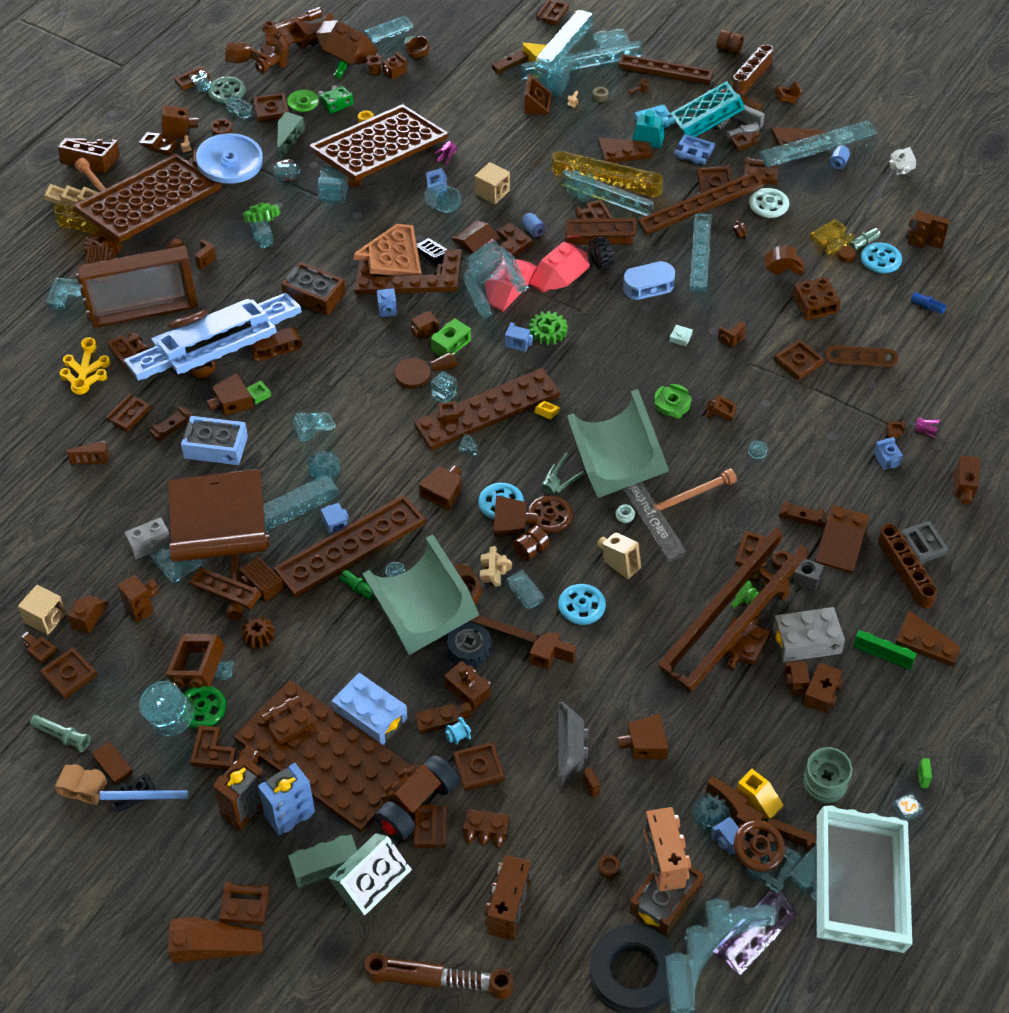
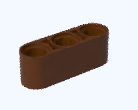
[248,327,303,361]

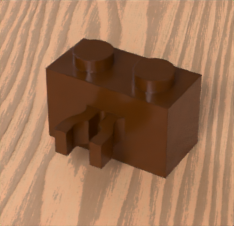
[118,574,160,623]
[444,661,491,711]

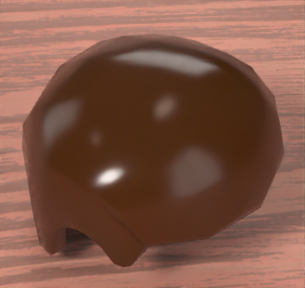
[406,36,430,59]
[189,359,216,379]

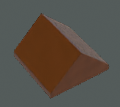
[524,74,552,115]

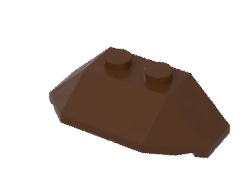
[315,20,378,65]

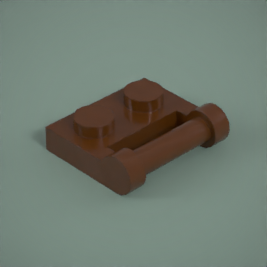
[744,157,778,185]
[219,882,270,925]

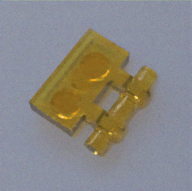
[810,219,855,254]

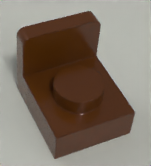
[706,394,737,422]

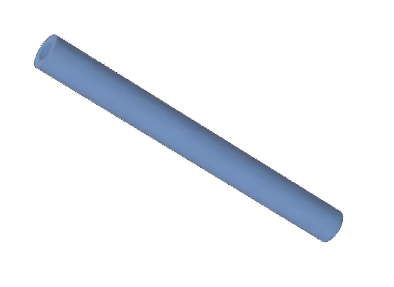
[100,790,188,800]

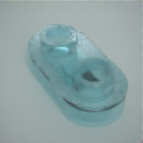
[225,96,253,118]

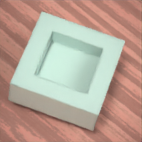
[670,325,693,346]

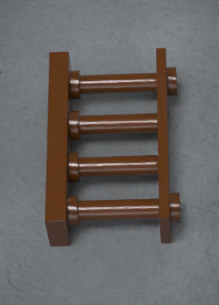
[565,218,637,245]

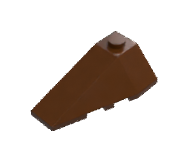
[168,917,263,963]

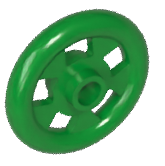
[177,686,227,729]

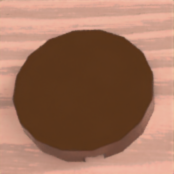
[395,358,431,389]

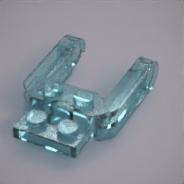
[463,238,528,319]

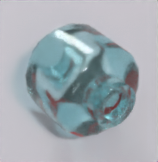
[273,159,299,182]

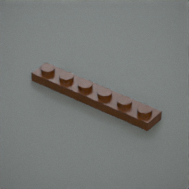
[618,54,714,85]

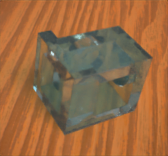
[251,220,274,248]

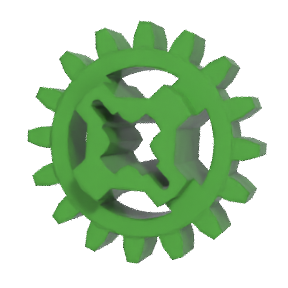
[243,203,280,224]
[529,311,568,345]

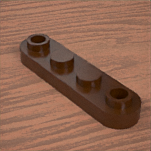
[825,345,898,367]

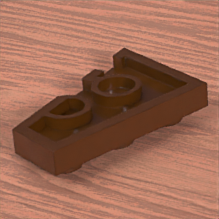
[771,127,829,153]
[598,137,653,164]
[895,610,961,667]

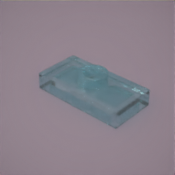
[506,570,544,609]

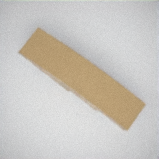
[44,184,99,208]

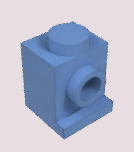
[426,168,448,197]
[505,323,533,352]
[874,437,903,470]
[711,817,746,855]

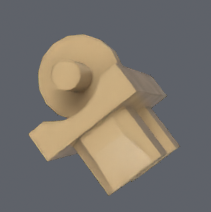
[480,546,512,587]

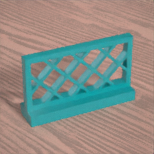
[670,81,745,137]

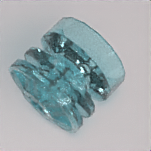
[139,681,194,736]

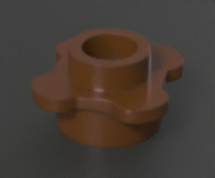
[733,220,748,239]

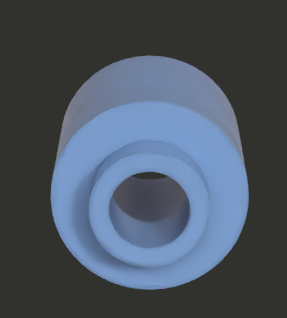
[830,145,850,169]
[522,213,545,237]

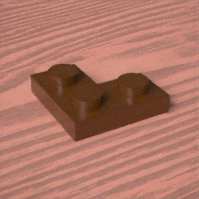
[496,222,533,260]
[190,725,237,770]

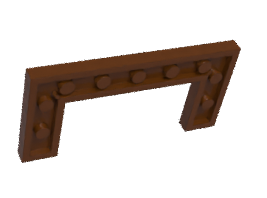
[354,249,463,295]

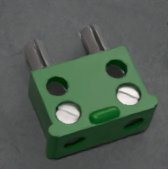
[318,85,354,114]

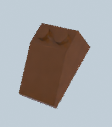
[815,505,870,574]

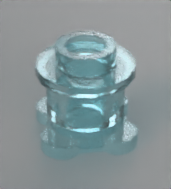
[191,71,211,92]

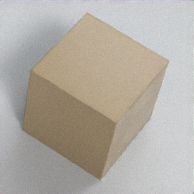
[475,162,510,204]
[18,585,67,635]

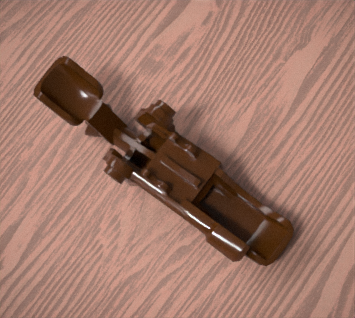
[225,8,334,75]

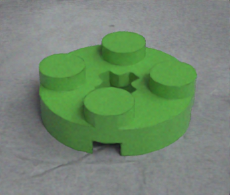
[654,384,691,418]

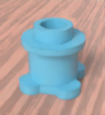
[445,716,471,745]

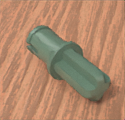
[849,228,881,251]

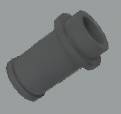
[712,118,730,133]

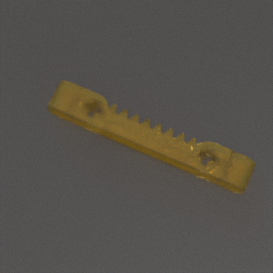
[552,151,663,197]

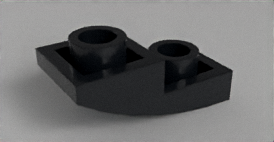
[109,773,157,813]

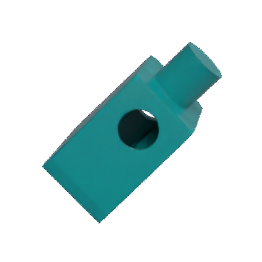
[632,110,665,149]

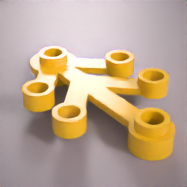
[60,337,110,395]

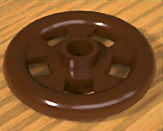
[168,310,208,330]
[527,495,573,533]
[734,820,785,872]

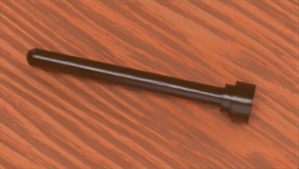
[226,554,242,620]

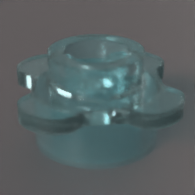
[214,660,234,680]

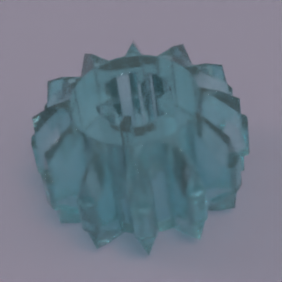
[308,449,340,482]
[692,792,730,830]

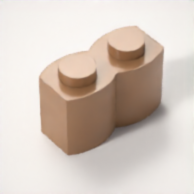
[55,764,107,805]

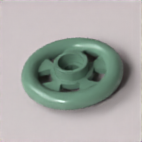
[208,77,246,104]

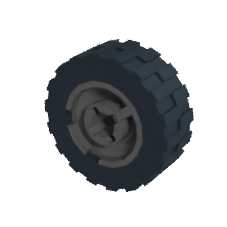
[447,622,492,667]

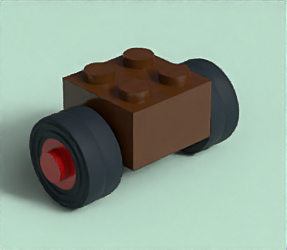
[375,756,459,842]

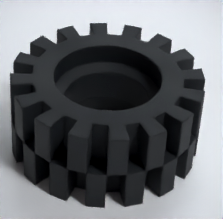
[588,237,615,270]

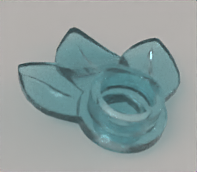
[566,170,595,202]

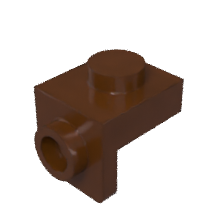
[774,81,803,103]
[195,239,216,270]
[718,321,746,348]

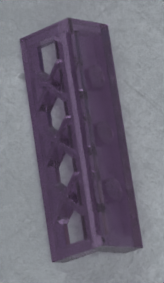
[713,891,797,975]

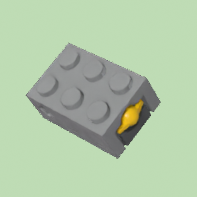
[772,607,845,662]

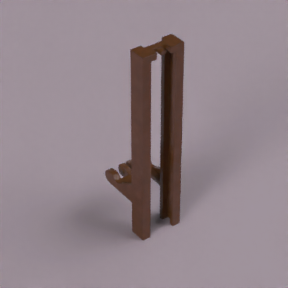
[658,526,808,693]

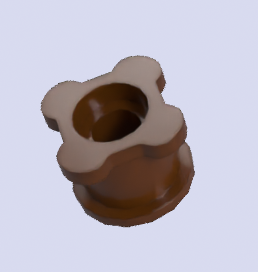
[366,54,382,75]

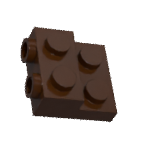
[905,210,950,249]

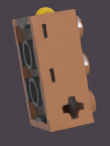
[644,807,691,892]

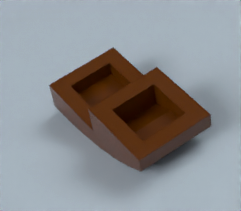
[139,132,178,155]

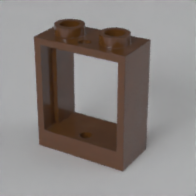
[166,634,226,688]

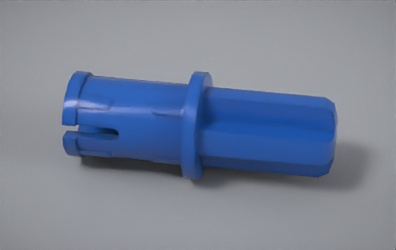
[911,292,946,314]

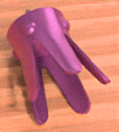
[434,141,457,165]
[910,418,940,439]

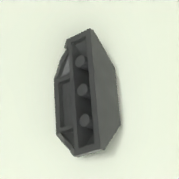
[558,702,588,786]

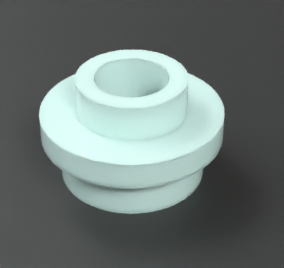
[616,504,635,523]

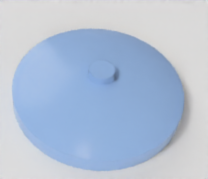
[196,133,263,183]

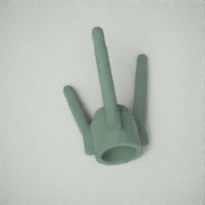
[541,453,585,495]

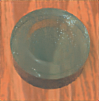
[748,440,768,459]

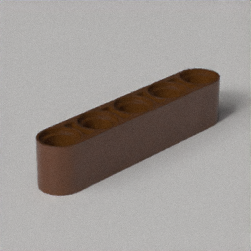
[732,45,773,95]
[878,523,938,609]

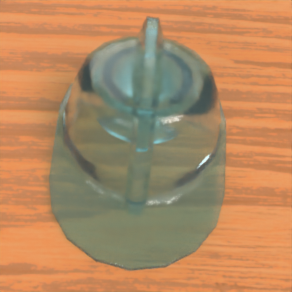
[424,182,462,213]

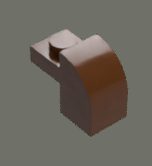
[764,246,805,276]
[529,632,577,670]

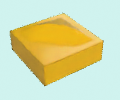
[534,401,560,419]

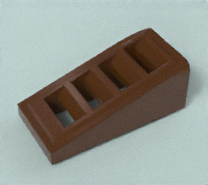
[67,441,109,464]

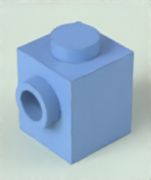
[377,288,397,317]
[321,503,349,535]

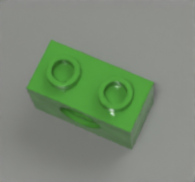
[431,318,471,356]

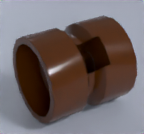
[716,29,744,55]
[513,526,550,561]

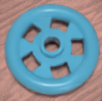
[861,242,902,274]
[478,483,524,520]
[558,584,606,625]

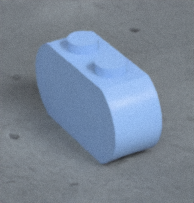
[623,261,675,300]

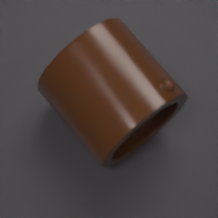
[211,119,233,137]

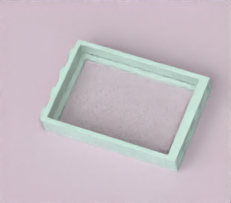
[817,806,912,953]

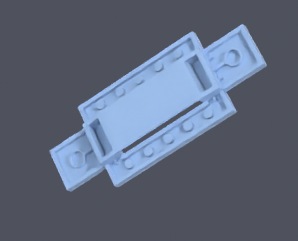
[124,293,302,380]

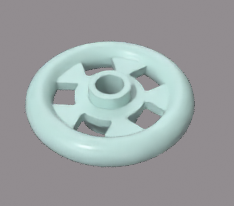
[749,188,789,218]

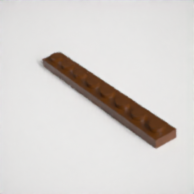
[638,172,764,235]

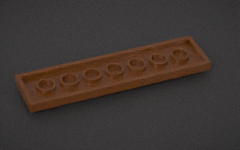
[414,368,560,451]
[273,495,426,598]

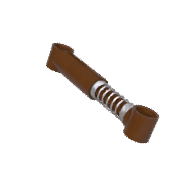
[365,953,513,999]

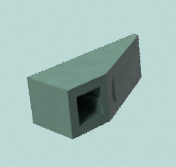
[277,112,305,159]

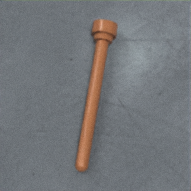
[75,158,106,192]
[653,468,737,512]

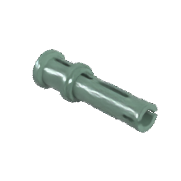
[30,714,91,752]

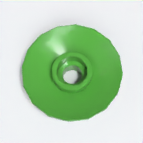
[287,90,319,112]

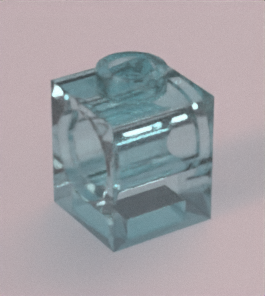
[431,371,457,403]

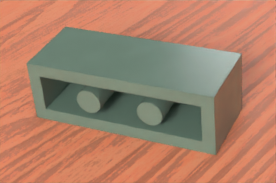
[288,834,357,888]

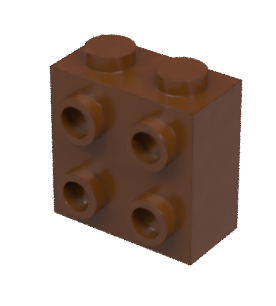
[792,276,841,320]

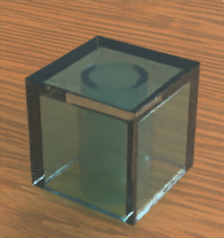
[539,58,570,96]
[317,166,349,204]

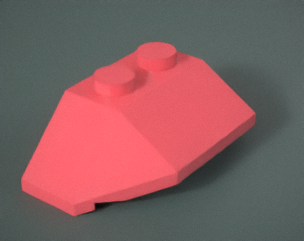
[530,242,590,292]
[484,259,538,312]

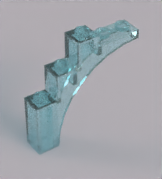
[665,899,777,1013]

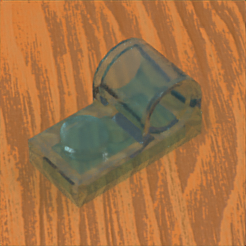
[292,412,336,442]

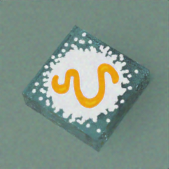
[893,793,924,821]

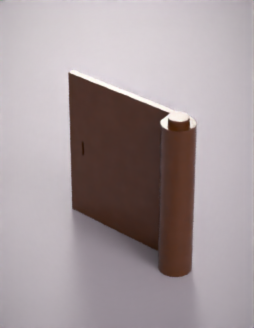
[168,469,270,563]

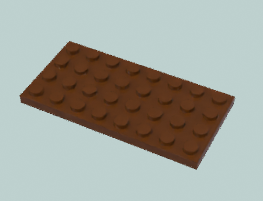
[309,104,448,181]
[74,154,222,243]
[234,680,412,833]

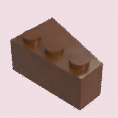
[58,138,120,173]

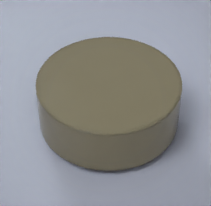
[592,87,609,102]

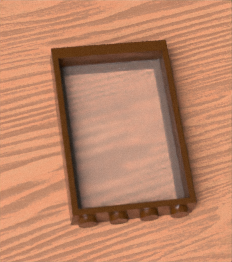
[76,245,198,328]

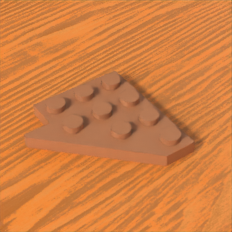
[353,224,422,276]

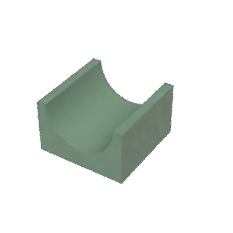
[567,389,669,498]
[363,534,479,655]

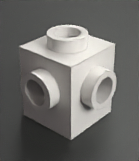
[889,147,916,175]

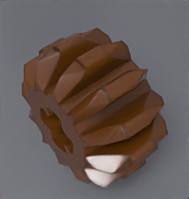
[241,616,275,650]

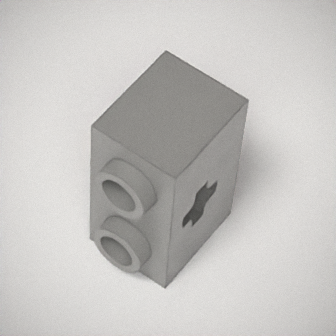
[125,517,171,560]

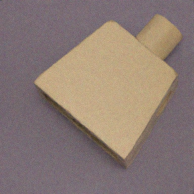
[597,533,641,579]

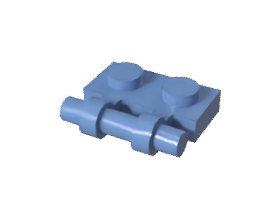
[674,134,715,165]

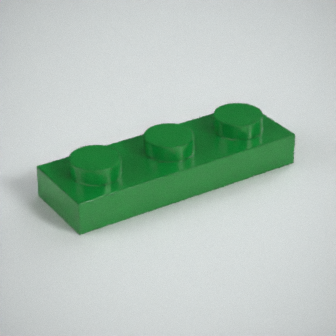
[853,630,917,670]

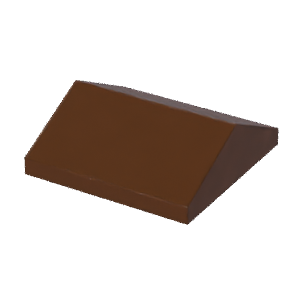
[452,221,500,257]

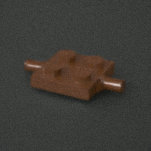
[723,615,771,671]

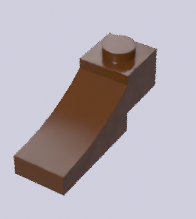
[706,776,764,837]

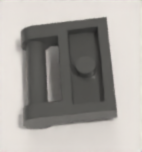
[900,521,949,565]

